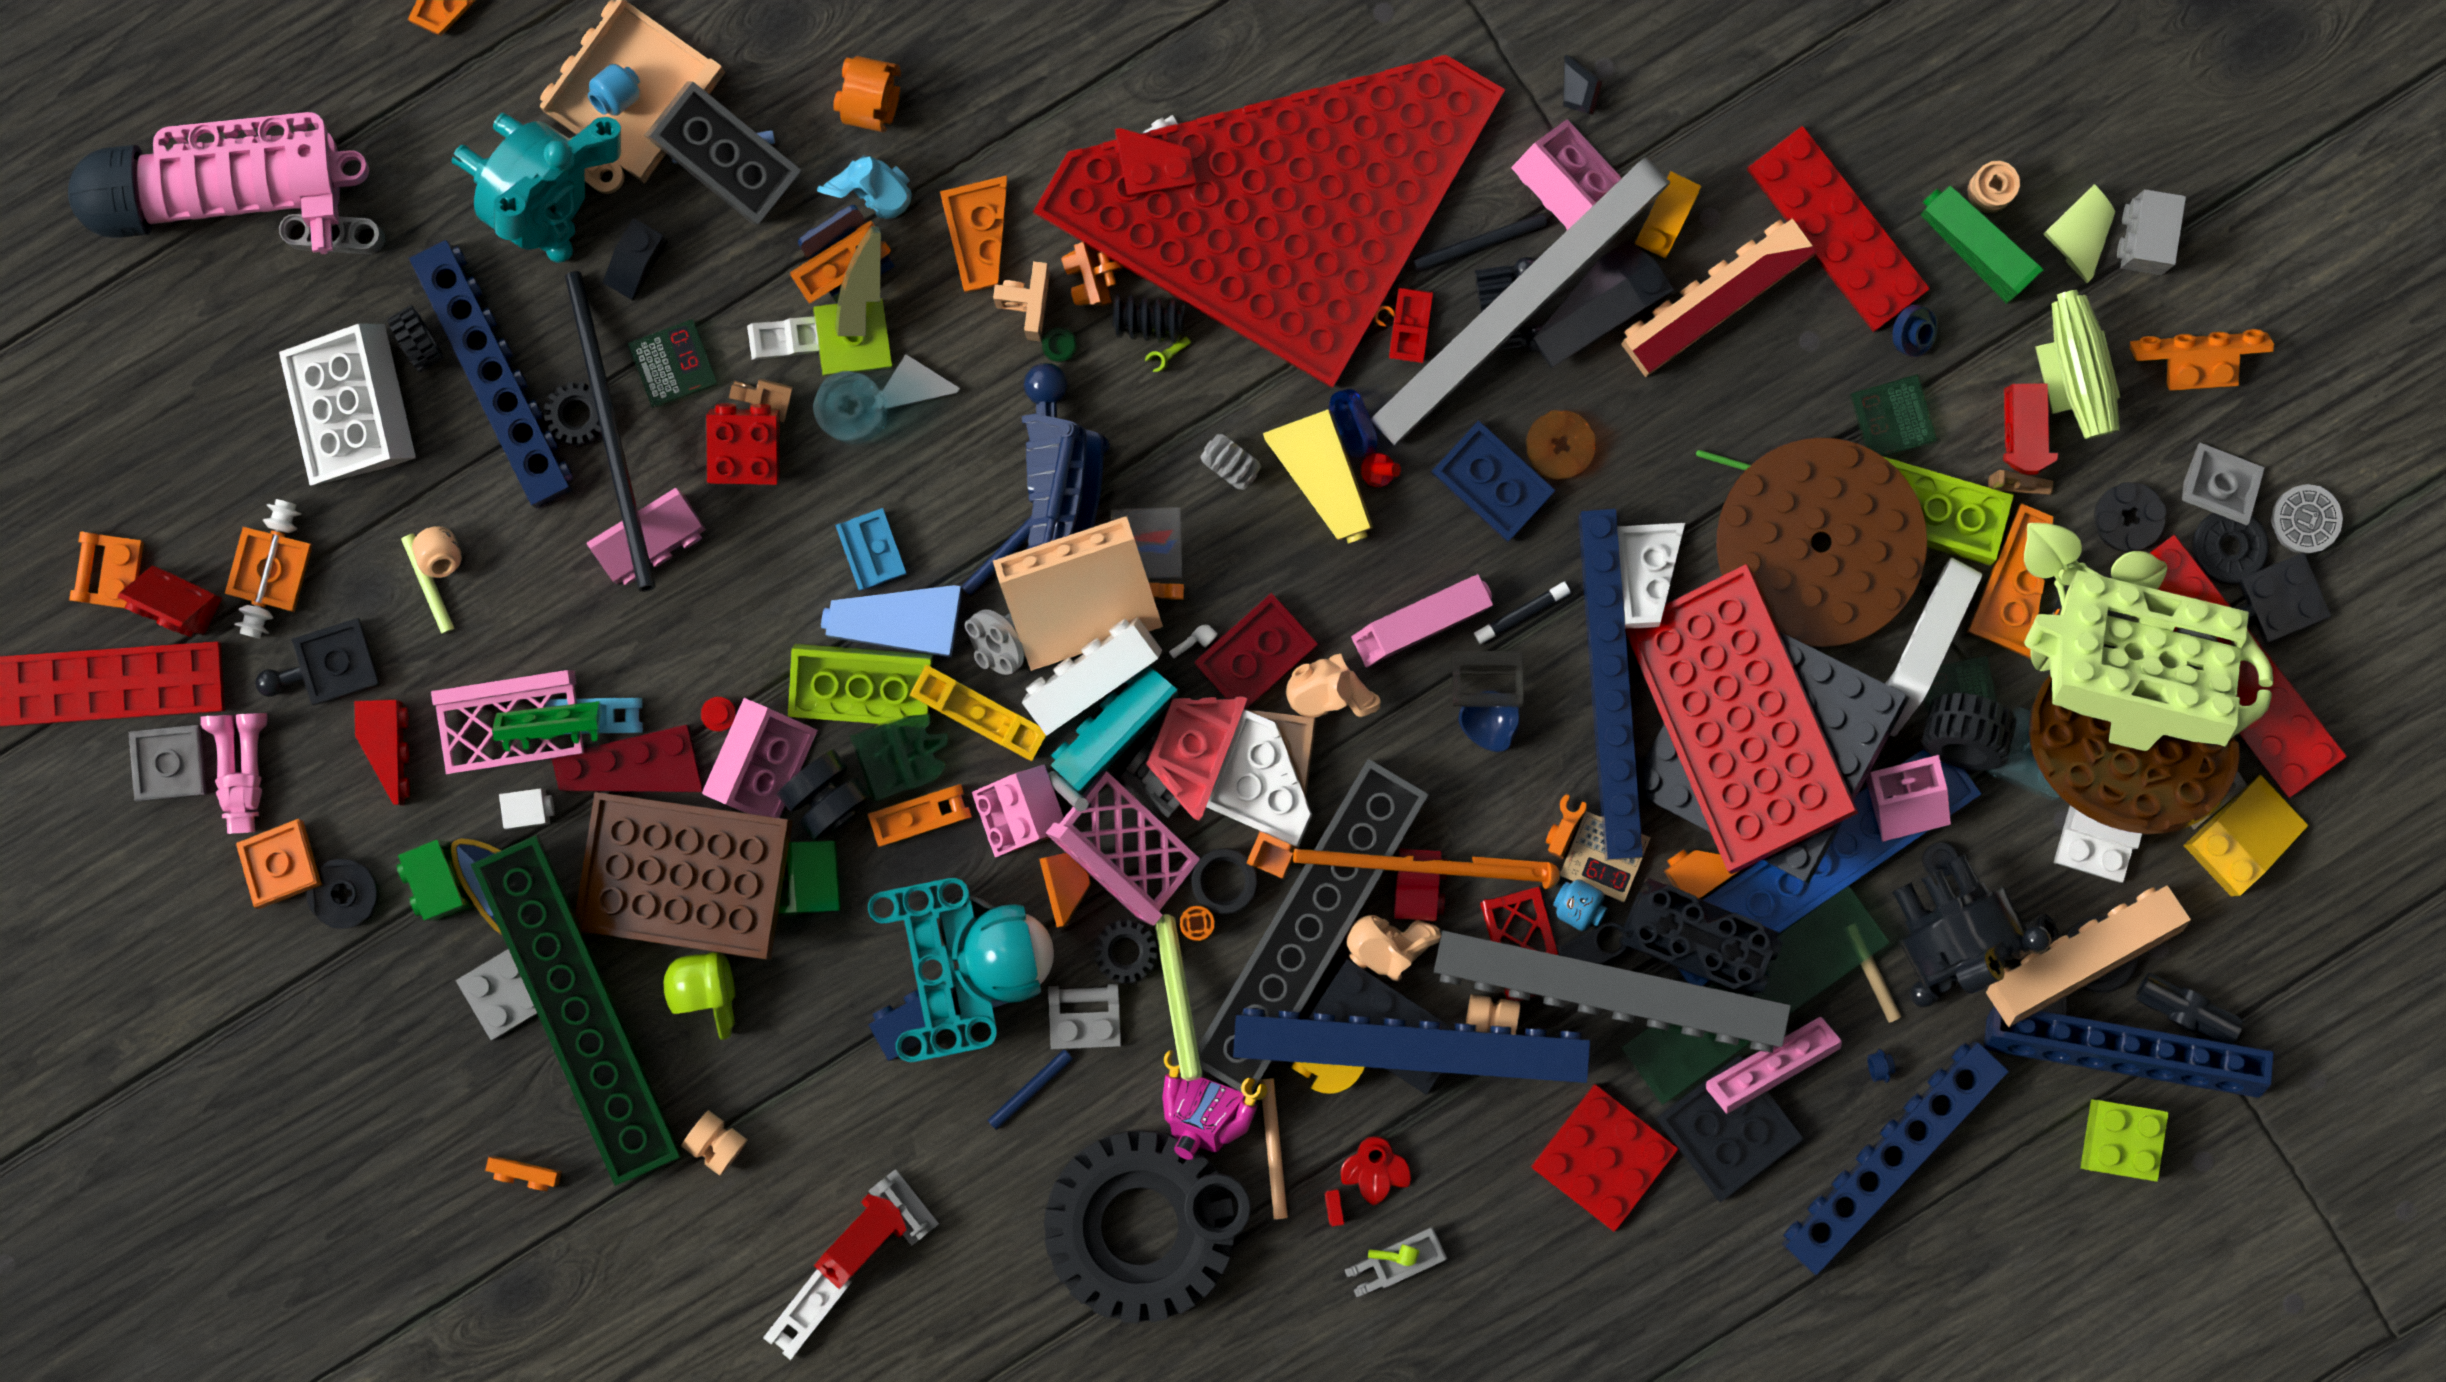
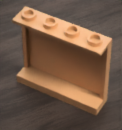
[540,0,725,184]
[993,516,1163,671]

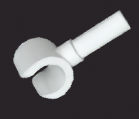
[1169,625,1217,658]

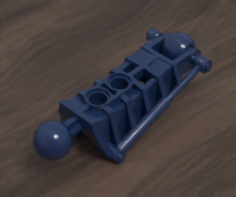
[1022,363,1110,549]

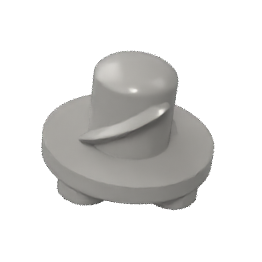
[965,609,1024,675]

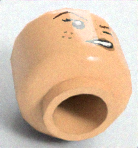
[412,526,462,578]

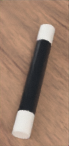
[1474,582,1571,645]

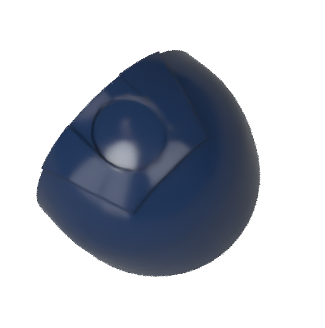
[1459,691,1520,752]

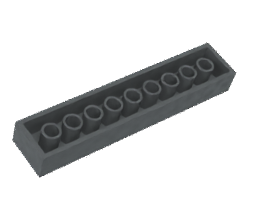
[1197,759,1429,1092]
[1434,931,1791,1053]

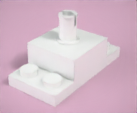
[2053,805,2142,883]

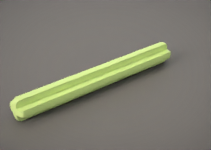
[1155,914,1202,1081]

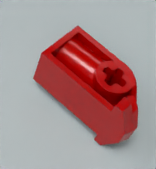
[2003,383,2058,475]
[814,1194,907,1290]

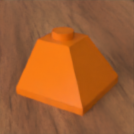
[1039,853,1091,928]

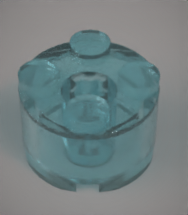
[813,371,888,444]

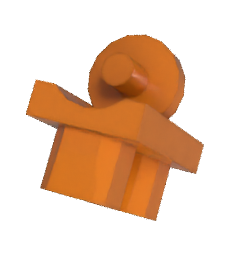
[1061,242,1123,306]

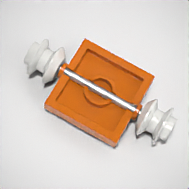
[225,499,313,639]

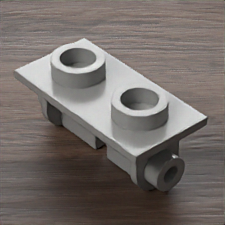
[869,1169,939,1246]

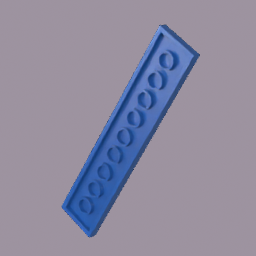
[1677,749,1981,986]

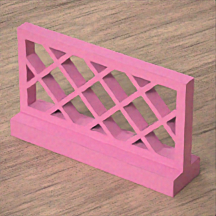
[431,670,584,774]
[1046,770,1200,926]

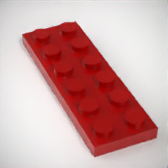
[1746,126,1930,332]

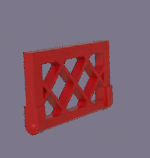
[1480,886,1558,1001]

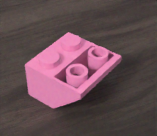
[1866,755,1951,842]
[972,764,1064,857]

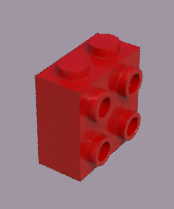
[706,403,780,485]

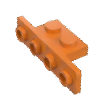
[2130,329,2274,391]

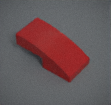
[1389,287,1433,363]

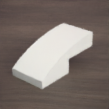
[747,317,819,360]

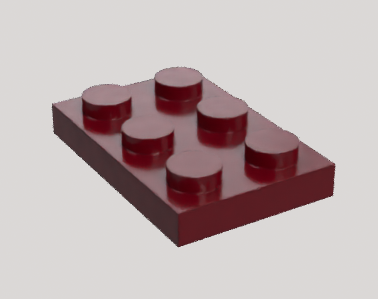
[1194,593,1318,710]

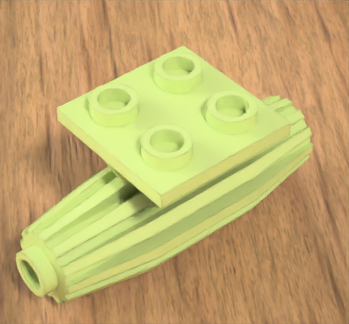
[2035,290,2120,439]

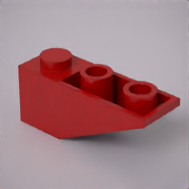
[354,700,410,806]

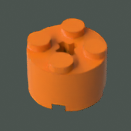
[833,56,901,133]

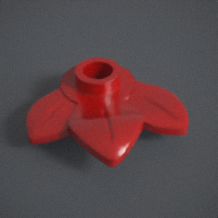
[1341,1136,1411,1205]

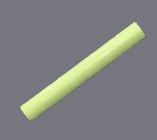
[401,534,455,634]

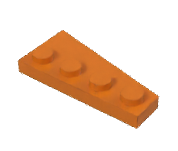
[1967,503,2054,659]

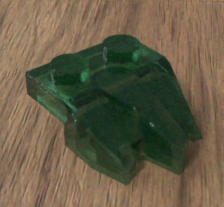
[850,714,948,801]

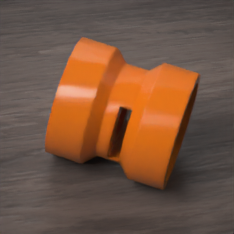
[1180,906,1215,941]

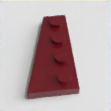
[551,724,703,792]

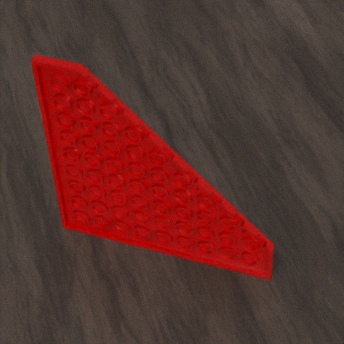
[1033,55,1505,388]

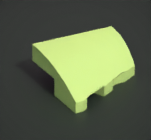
[2043,184,2115,283]

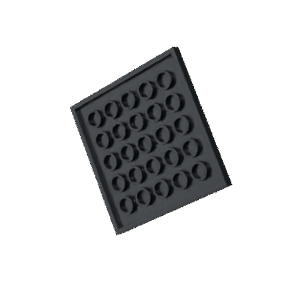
[1636,631,1910,884]

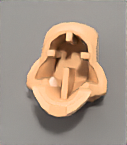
[1286,654,1381,718]
[1346,915,1441,981]

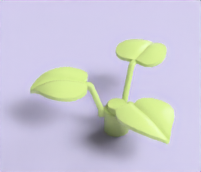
[2024,523,2167,671]

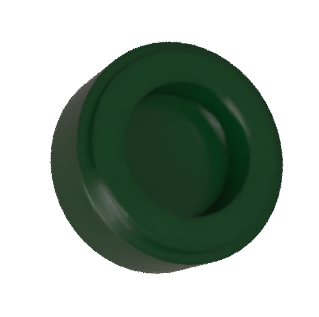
[1042,327,1077,363]

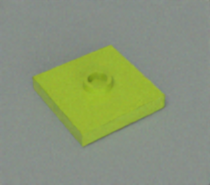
[813,298,892,376]

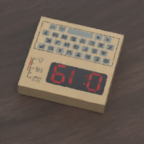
[1560,811,1650,902]

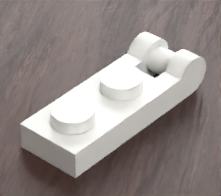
[763,1270,852,1360]

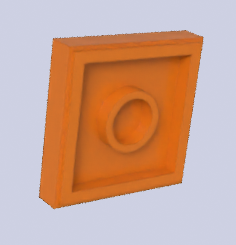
[236,819,322,909]

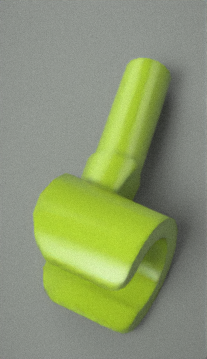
[1145,336,1191,372]
[1368,1244,1420,1266]

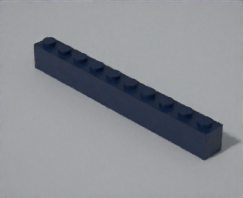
[1578,509,1643,861]
[1233,1008,1590,1083]

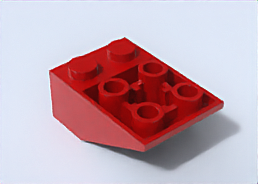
[117,565,222,637]

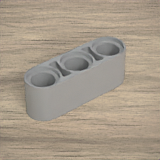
[279,214,385,254]

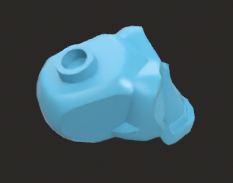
[817,155,912,219]

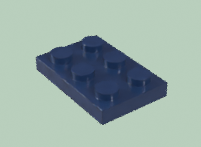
[1431,420,1555,542]

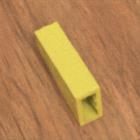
[1263,410,1373,544]

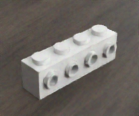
[1022,617,1162,736]

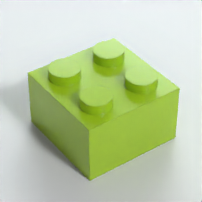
[2080,1099,2168,1182]

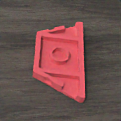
[1146,697,1247,821]

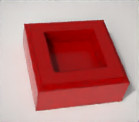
[1324,1188,1344,1226]

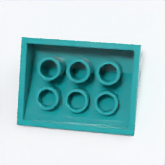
[1051,665,1178,795]

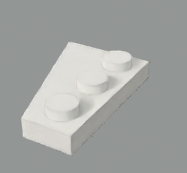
[1617,523,1685,629]

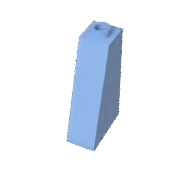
[821,585,963,657]

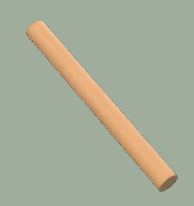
[1260,1078,1288,1219]

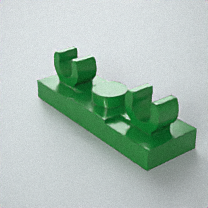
[492,701,602,752]

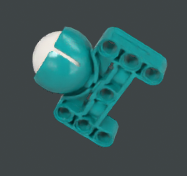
[868,878,1054,1062]

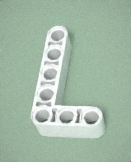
[1885,557,1982,737]

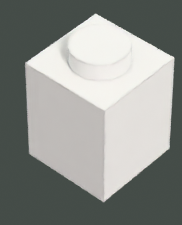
[499,788,554,830]

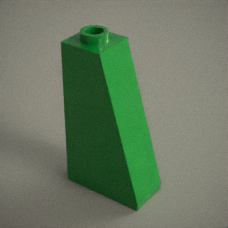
[1920,186,2043,304]

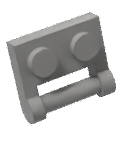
[1048,983,1121,1049]

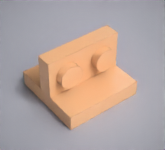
[993,261,1050,342]

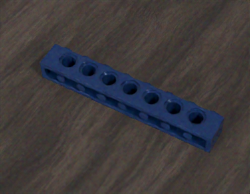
[409,240,574,509]
[1984,1006,2273,1098]
[1782,1042,2009,1275]

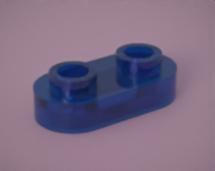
[1329,389,1377,457]

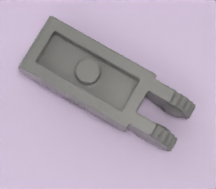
[1345,1227,1447,1297]

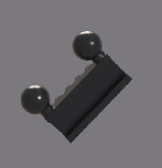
[1474,257,1543,352]

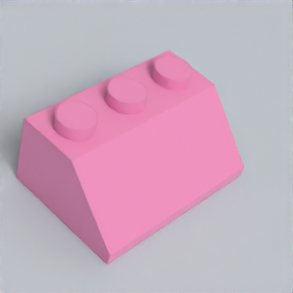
[1511,119,1622,230]
[587,488,706,585]
[702,698,818,818]

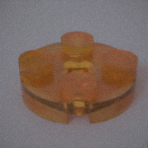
[1526,410,1595,480]

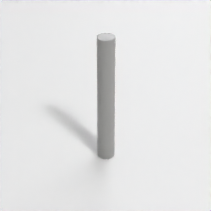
[1048,771,1088,812]

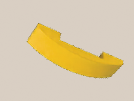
[909,665,1046,761]

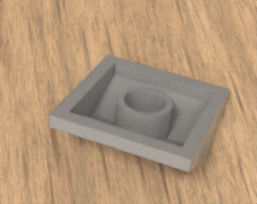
[2182,443,2264,525]

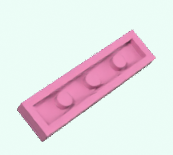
[1706,1017,1842,1114]

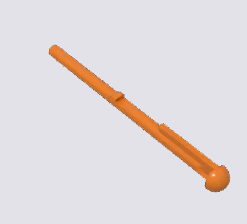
[1293,849,1560,889]

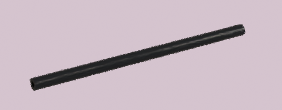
[565,271,656,592]

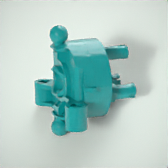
[452,113,621,263]

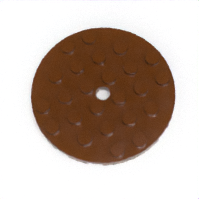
[1716,438,1927,647]
[2029,675,2239,834]

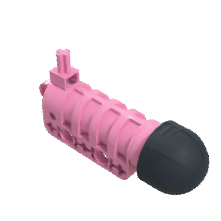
[68,112,369,254]

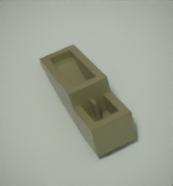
[835,226,881,336]

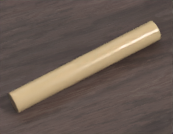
[1843,922,1902,1023]

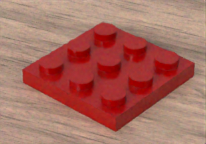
[1530,1084,1678,1232]

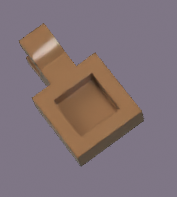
[729,378,793,422]

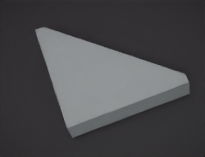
[872,355,960,412]

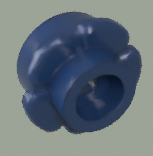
[1867,1049,1895,1083]

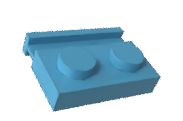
[835,508,907,591]

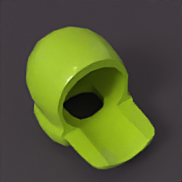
[663,952,735,1040]

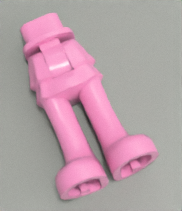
[201,713,267,834]

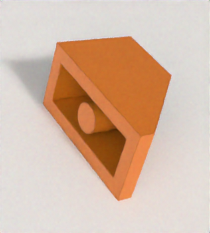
[1664,849,1739,899]

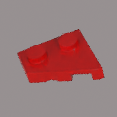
[1115,128,1196,196]

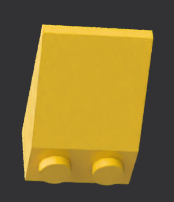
[2183,775,2308,897]

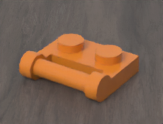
[69,532,144,609]

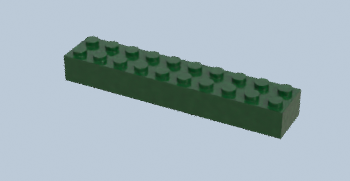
[470,834,682,1186]

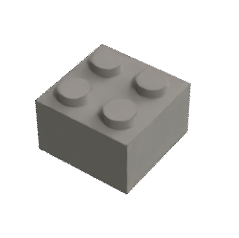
[2117,189,2186,275]

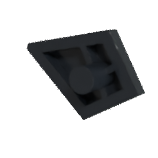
[1563,55,1602,115]

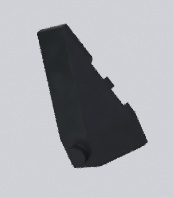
[1533,240,1674,368]

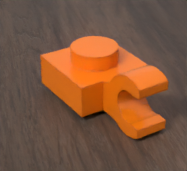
[1545,794,1587,859]

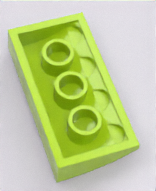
[1882,456,2014,566]
[788,644,933,727]

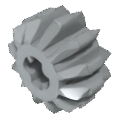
[1200,434,1261,490]

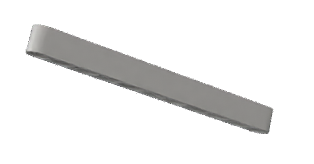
[1371,157,1670,446]

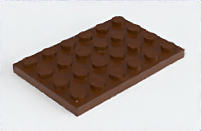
[575,792,793,960]

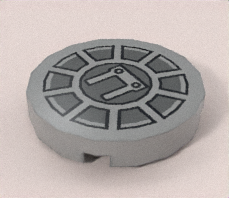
[2271,484,2343,554]

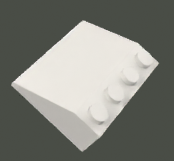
[279,324,416,486]

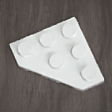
[1206,709,1312,847]

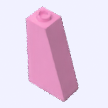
[1351,574,1493,668]

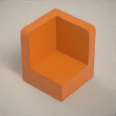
[1246,831,1298,879]

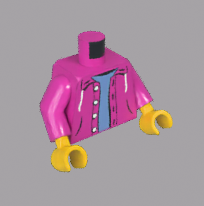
[1162,1050,1267,1160]

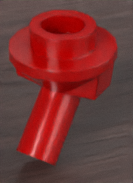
[1361,453,1401,487]

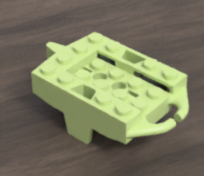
[2024,570,2273,751]

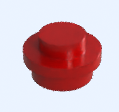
[701,697,736,732]

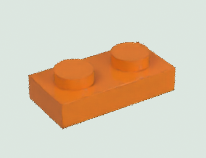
[485,1156,562,1191]

